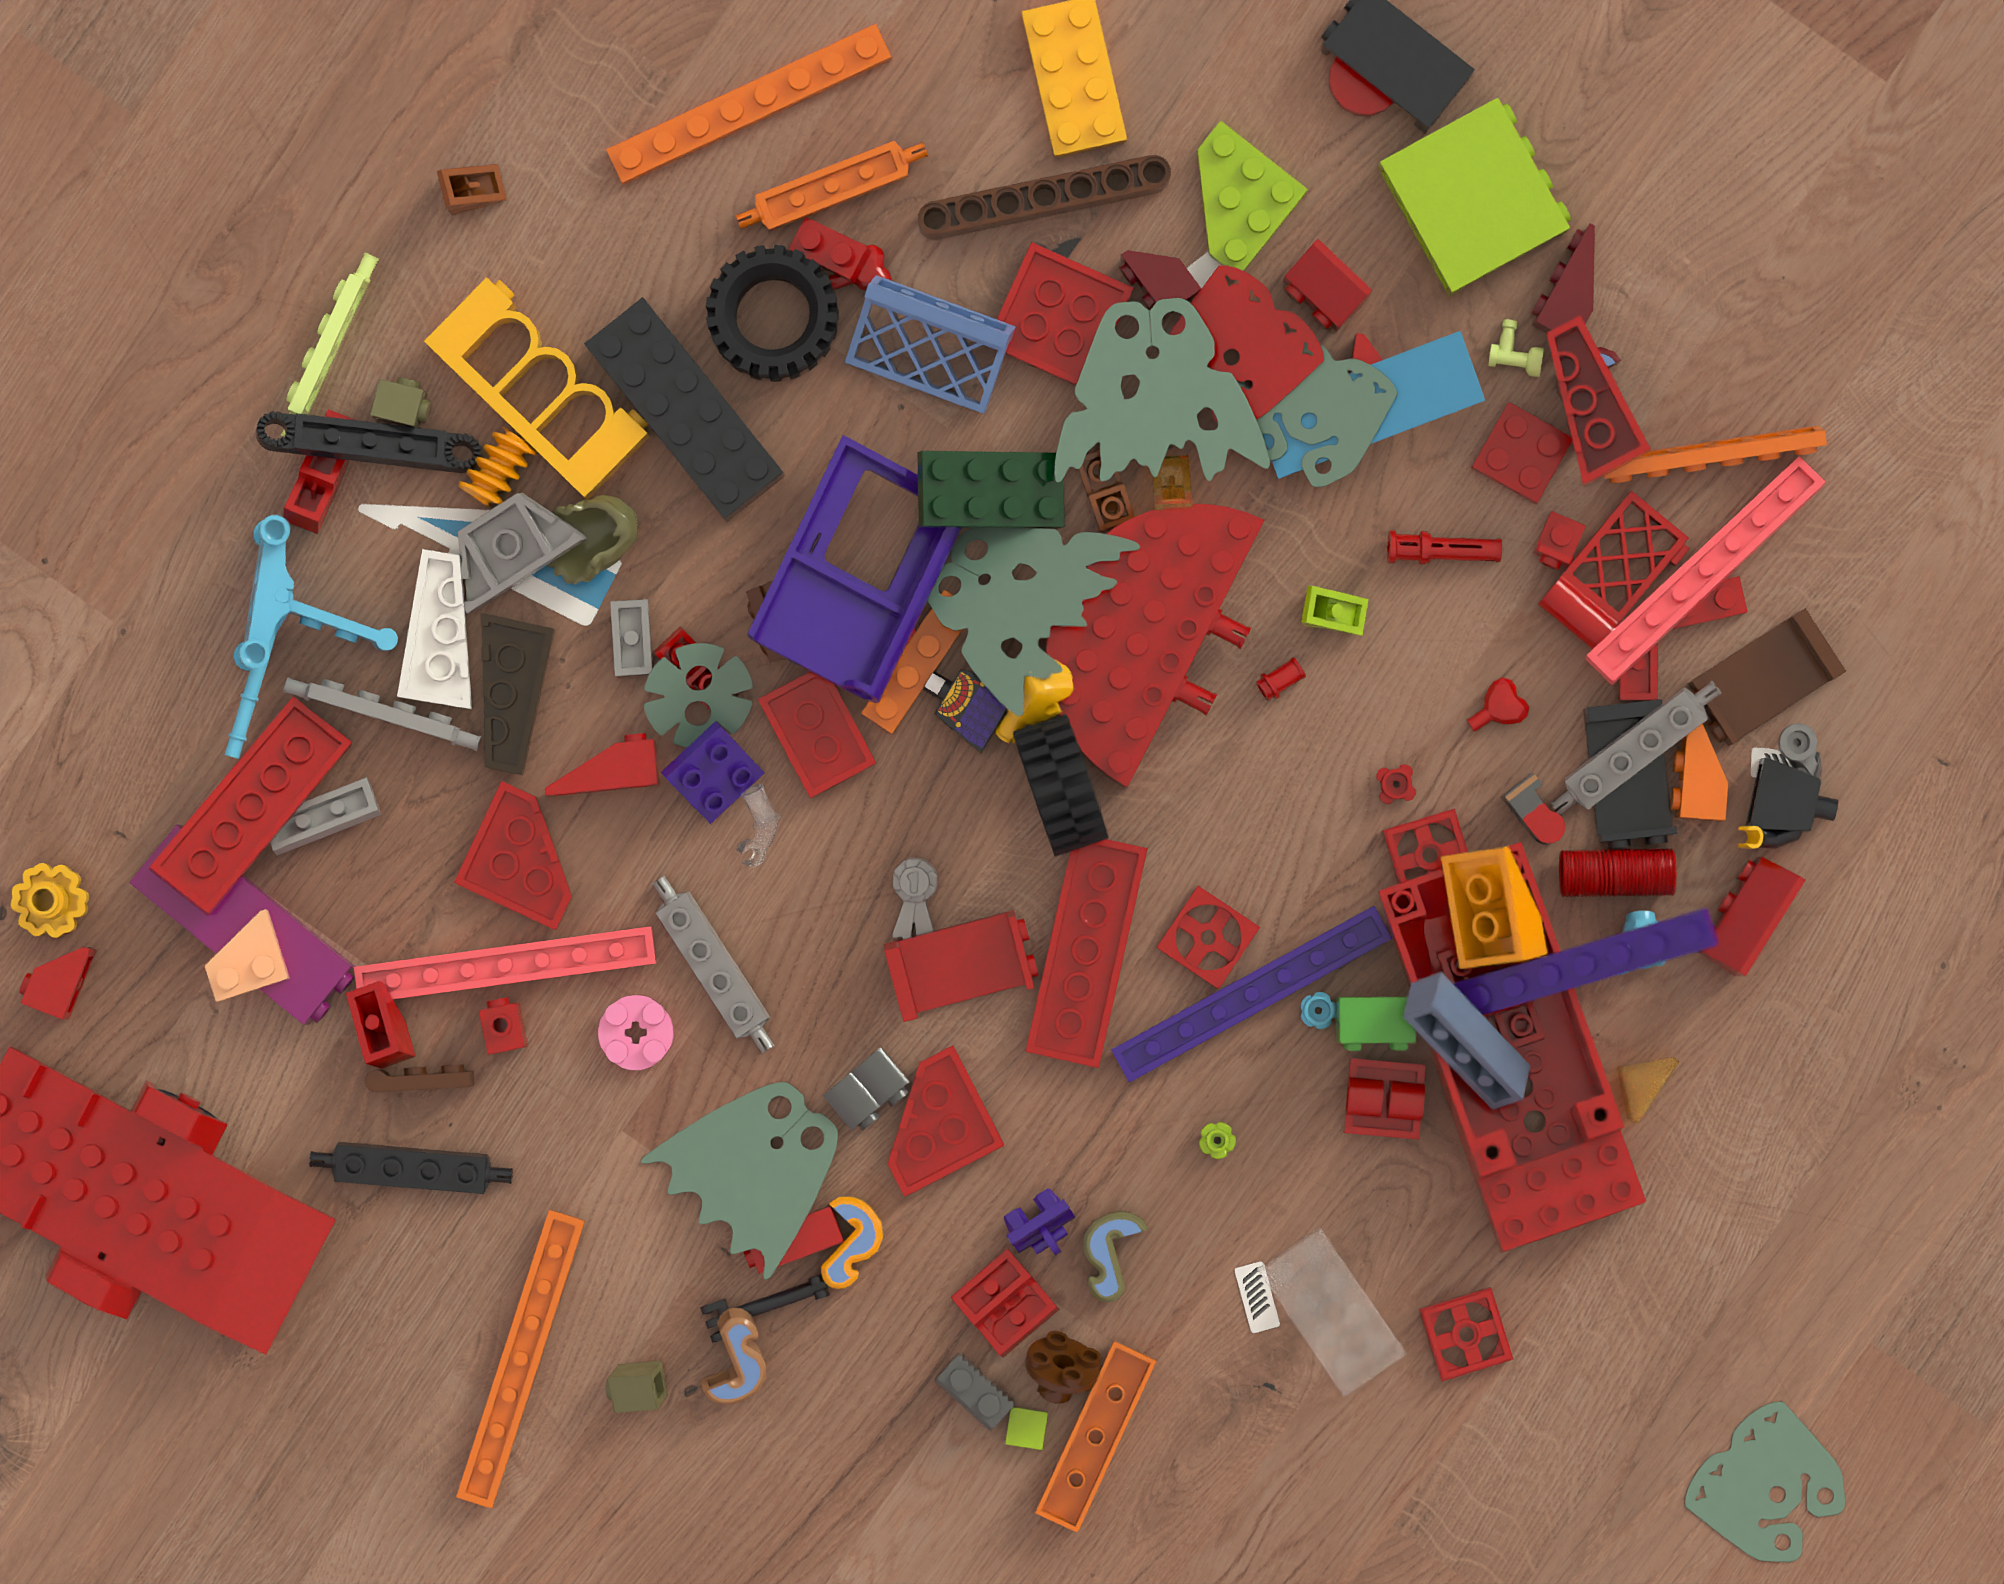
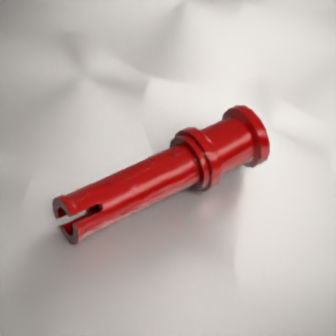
[1387,530,1502,565]

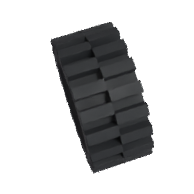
[706,244,839,382]
[1013,714,1109,857]

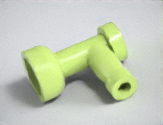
[1488,319,1544,377]

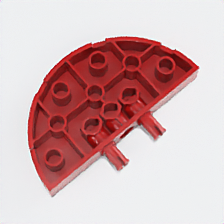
[1046,504,1265,789]

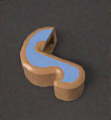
[700,1308,766,1404]

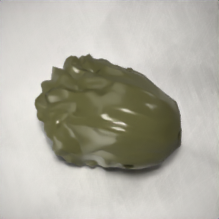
[547,495,638,585]

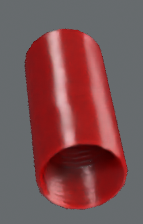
[1559,848,1677,897]

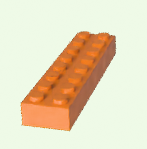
[1035,1340,1156,1533]

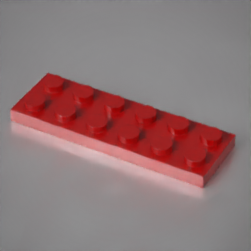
[149,696,352,917]
[1025,839,1148,1068]

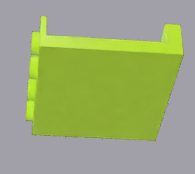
[1377,97,1571,297]

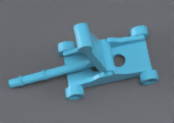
[224,515,398,759]

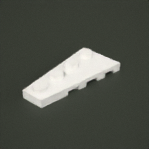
[397,549,472,710]

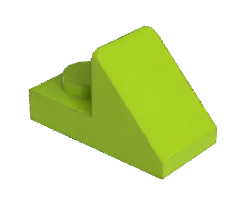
[1301,585,1369,636]

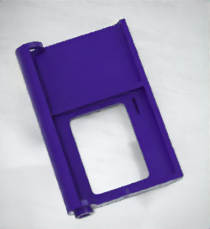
[747,435,961,703]

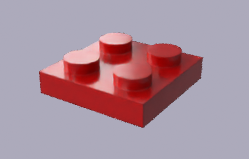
[1471,402,1573,504]

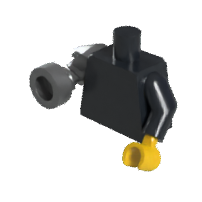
[1738,723,1838,849]

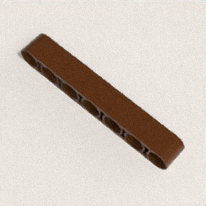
[918,155,1171,240]

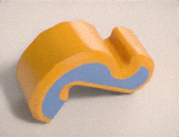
[821,1196,884,1289]

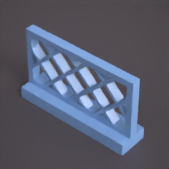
[845,275,1016,414]

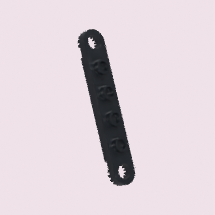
[256,411,482,473]

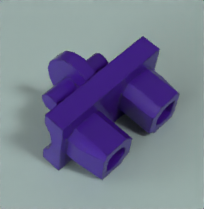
[1003,1188,1075,1256]

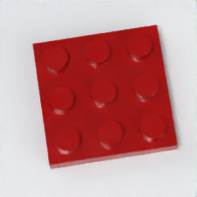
[992,242,1134,386]

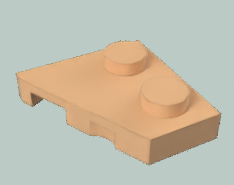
[205,909,290,1002]

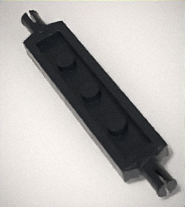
[309,1142,513,1194]

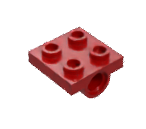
[1343,1058,1426,1140]

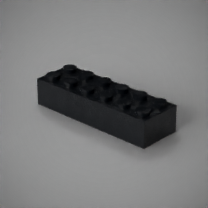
[584,297,785,522]

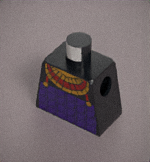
[923,668,1008,753]

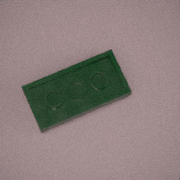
[917,451,1065,528]

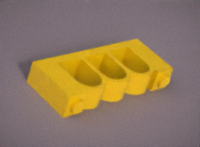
[424,277,650,500]

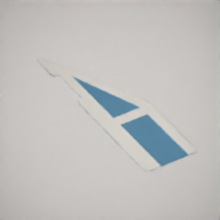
[358,504,621,626]

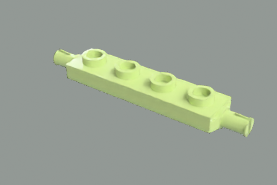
[281,253,379,437]

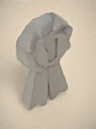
[892,857,938,939]

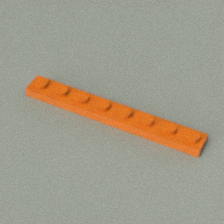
[606,24,892,185]
[456,1209,586,1509]

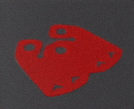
[1169,265,1324,423]

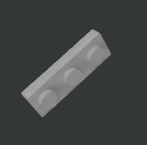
[271,777,381,856]

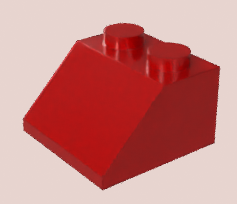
[1283,239,1372,332]

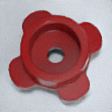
[1376,764,1416,804]

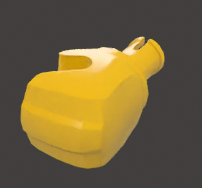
[995,659,1073,743]

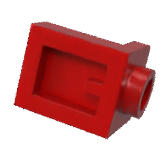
[1533,511,1586,570]

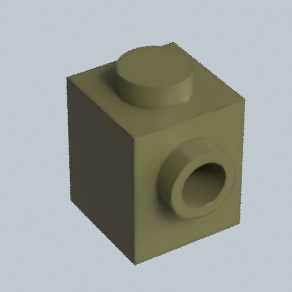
[370,377,431,428]
[606,1361,668,1413]

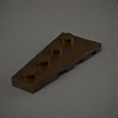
[481,613,555,775]

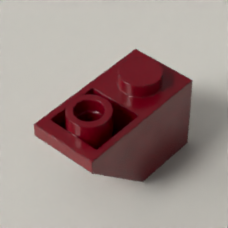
[1119,250,1201,319]

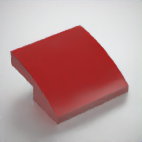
[951,1248,1060,1358]

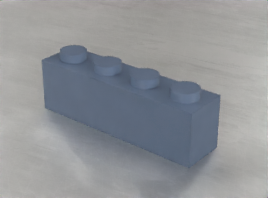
[1403,972,1530,1110]

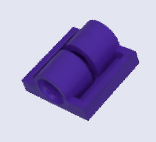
[661,721,764,824]

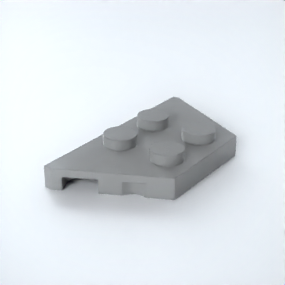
[458,493,587,614]

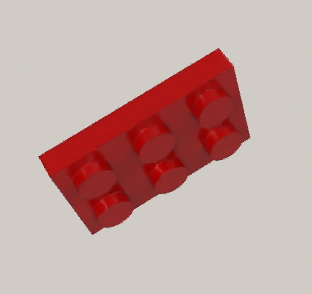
[758,671,877,799]

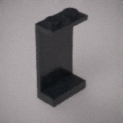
[1321,0,1475,134]
[1583,699,1677,849]

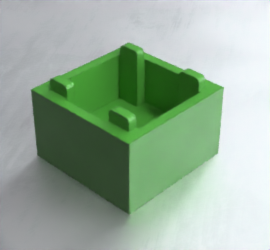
[1335,997,1416,1051]

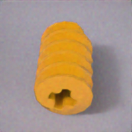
[458,426,537,509]

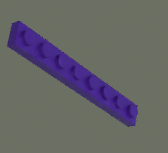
[1111,906,1392,1083]
[1452,907,1719,1015]

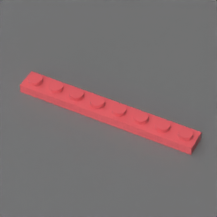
[1585,457,1826,685]
[354,926,657,999]

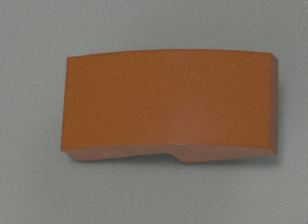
[1078,448,1135,531]

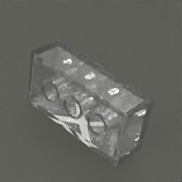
[1257,1227,1406,1397]

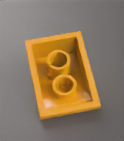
[1441,847,1547,969]

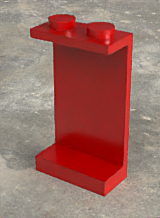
[884,910,1039,1022]

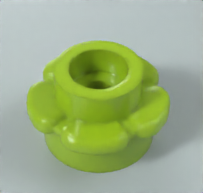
[1199,1122,1236,1159]

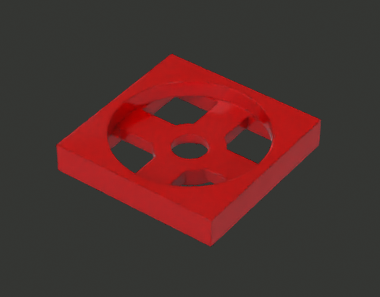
[1382,809,1468,884]
[1156,886,1260,989]
[1419,1287,1514,1382]

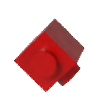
[479,997,528,1055]

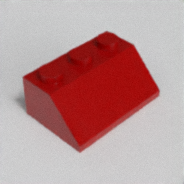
[1698,857,1806,976]

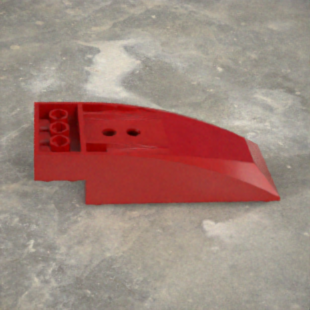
[1378,842,1646,1253]

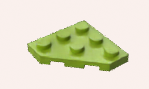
[1197,120,1308,271]

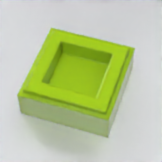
[1005,1406,1048,1450]

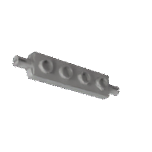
[283,677,481,751]
[1551,681,1721,815]
[652,876,775,1054]

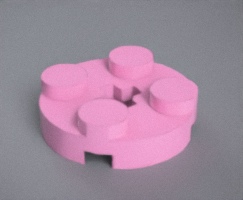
[598,995,674,1070]

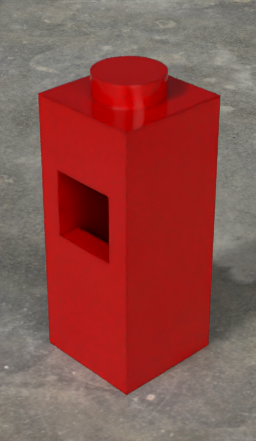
[744,1205,845,1274]

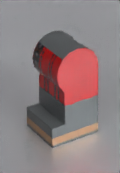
[1501,773,1565,844]

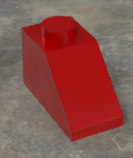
[19,947,97,1020]
[346,981,416,1069]

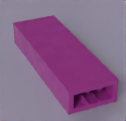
[129,824,356,1025]

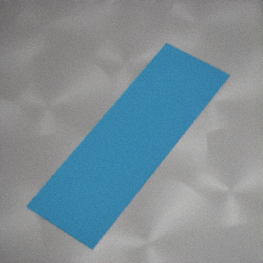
[1263,331,1486,479]

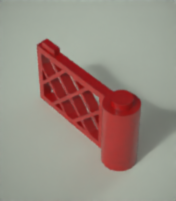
[1538,490,1690,650]

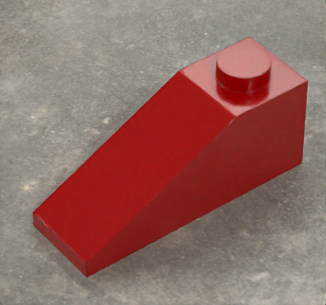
[545,733,660,797]

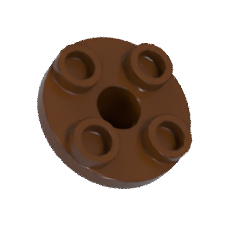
[1025,1331,1101,1404]

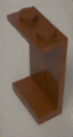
[1687,608,1847,746]

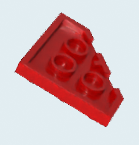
[454,781,573,930]
[887,1045,1005,1197]

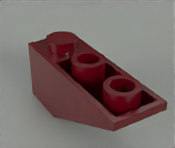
[1531,223,1595,334]

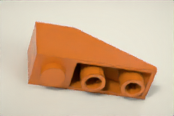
[1670,723,1728,822]

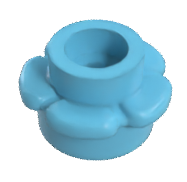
[1300,992,1336,1029]

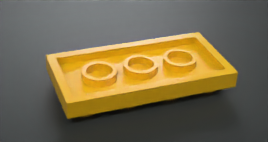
[1021,0,1127,158]

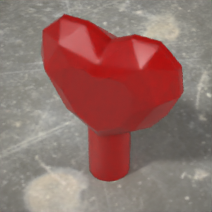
[828,244,892,291]
[1466,678,1529,732]

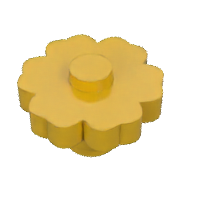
[11,863,89,938]

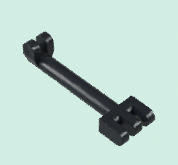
[700,1274,830,1343]

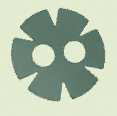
[644,643,753,747]

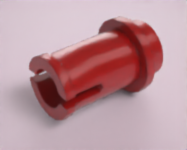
[1256,657,1306,701]

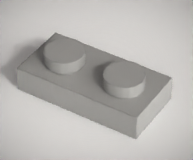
[610,599,653,677]

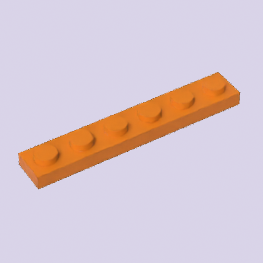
[1603,425,1827,483]

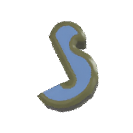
[1083,1211,1148,1303]

